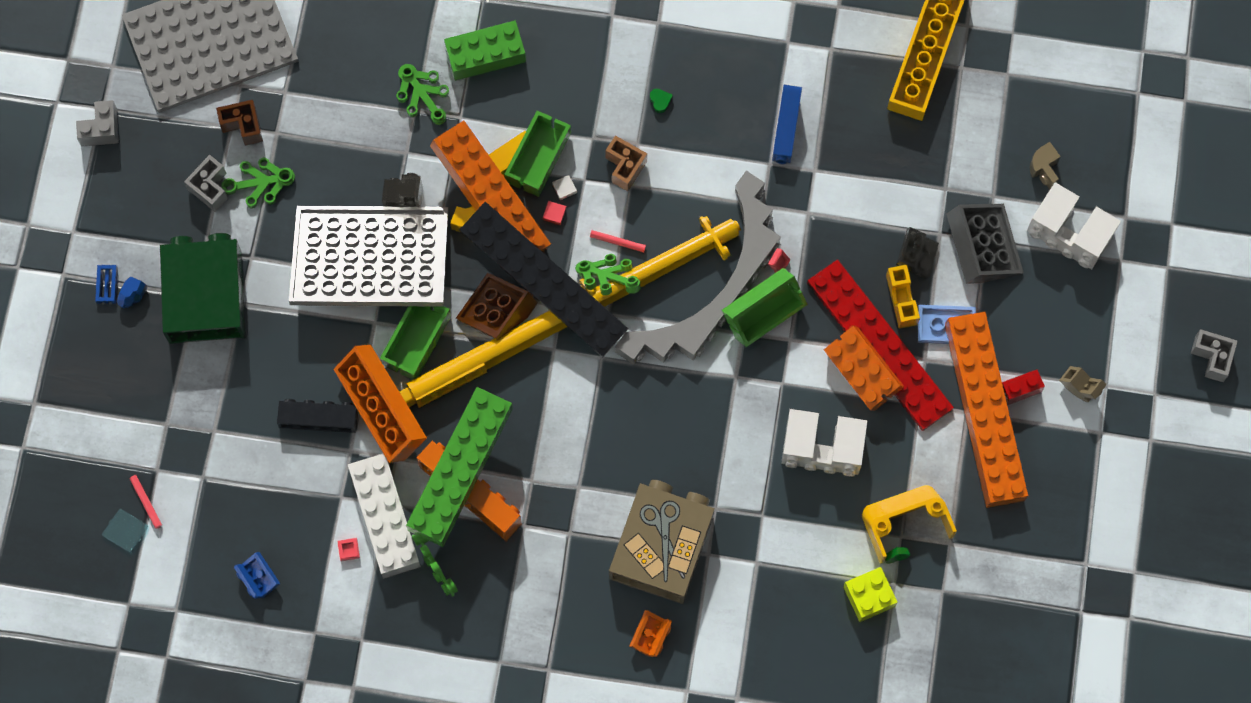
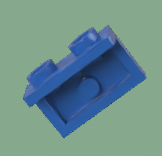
[234,552,280,599]

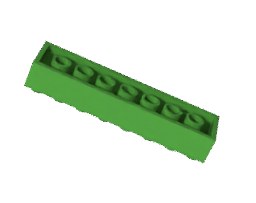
[406,387,513,547]

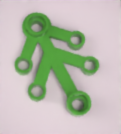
[396,64,449,125]
[221,157,295,208]
[575,254,641,295]
[411,534,458,597]

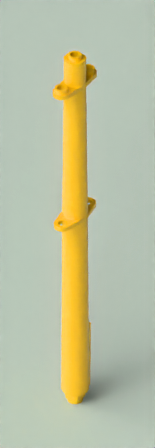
[399,216,741,408]

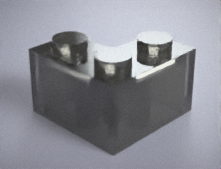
[382,173,423,207]

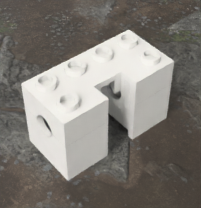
[1027,182,1121,270]
[781,409,867,477]

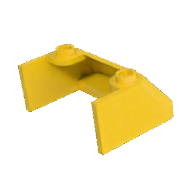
[862,485,957,564]

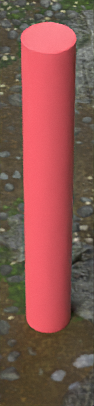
[590,230,646,253]
[129,475,162,529]

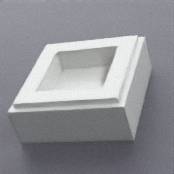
[552,175,577,200]

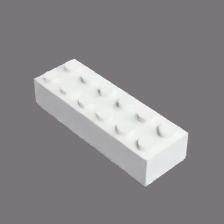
[348,453,421,579]

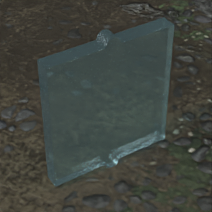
[102,508,149,553]

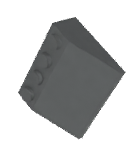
[947,203,1024,284]

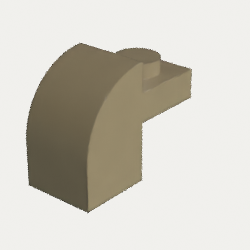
[1030,142,1061,189]
[1059,366,1107,402]

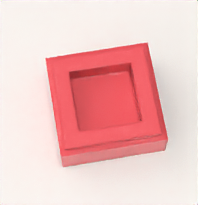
[543,201,566,225]
[768,248,790,273]
[337,538,360,561]

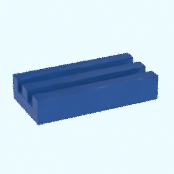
[95,265,118,303]

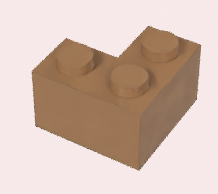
[605,135,647,191]

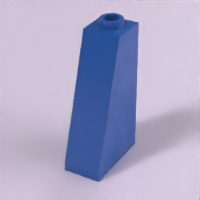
[772,84,802,164]

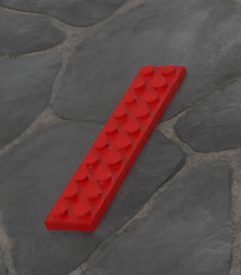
[807,259,954,431]

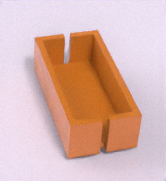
[823,326,904,411]

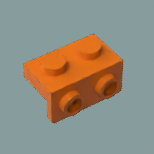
[629,610,672,657]

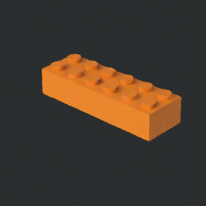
[333,345,427,463]
[416,440,522,541]

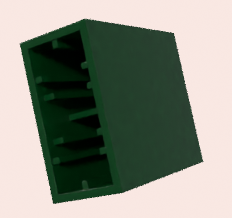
[160,233,246,344]

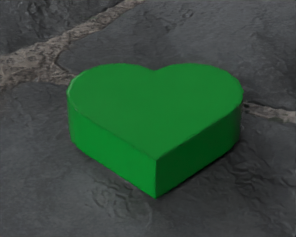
[650,89,673,113]
[885,547,910,564]

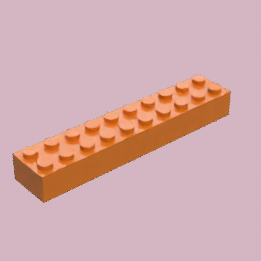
[945,312,1028,508]

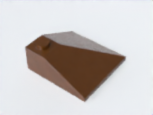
[456,273,538,340]

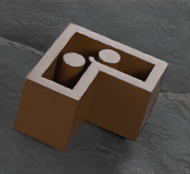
[216,100,263,146]

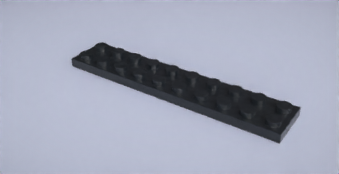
[459,202,629,358]

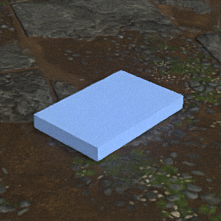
[918,305,976,344]

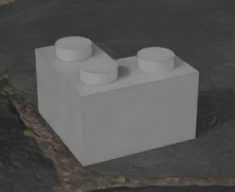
[76,100,119,147]
[184,155,228,212]
[1191,329,1237,382]

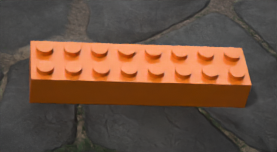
[430,120,551,252]

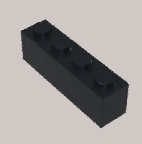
[277,399,358,433]

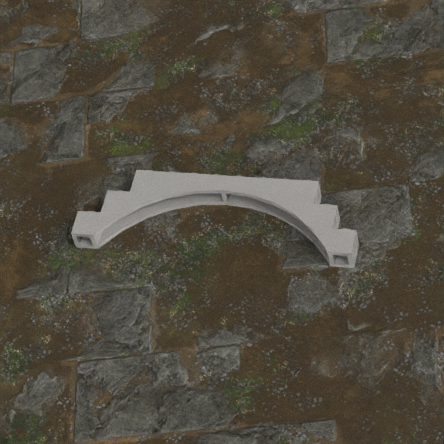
[615,170,781,365]

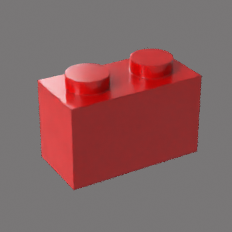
[1002,369,1045,405]

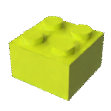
[843,567,898,622]

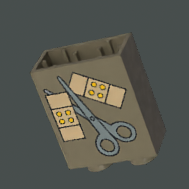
[609,480,715,604]

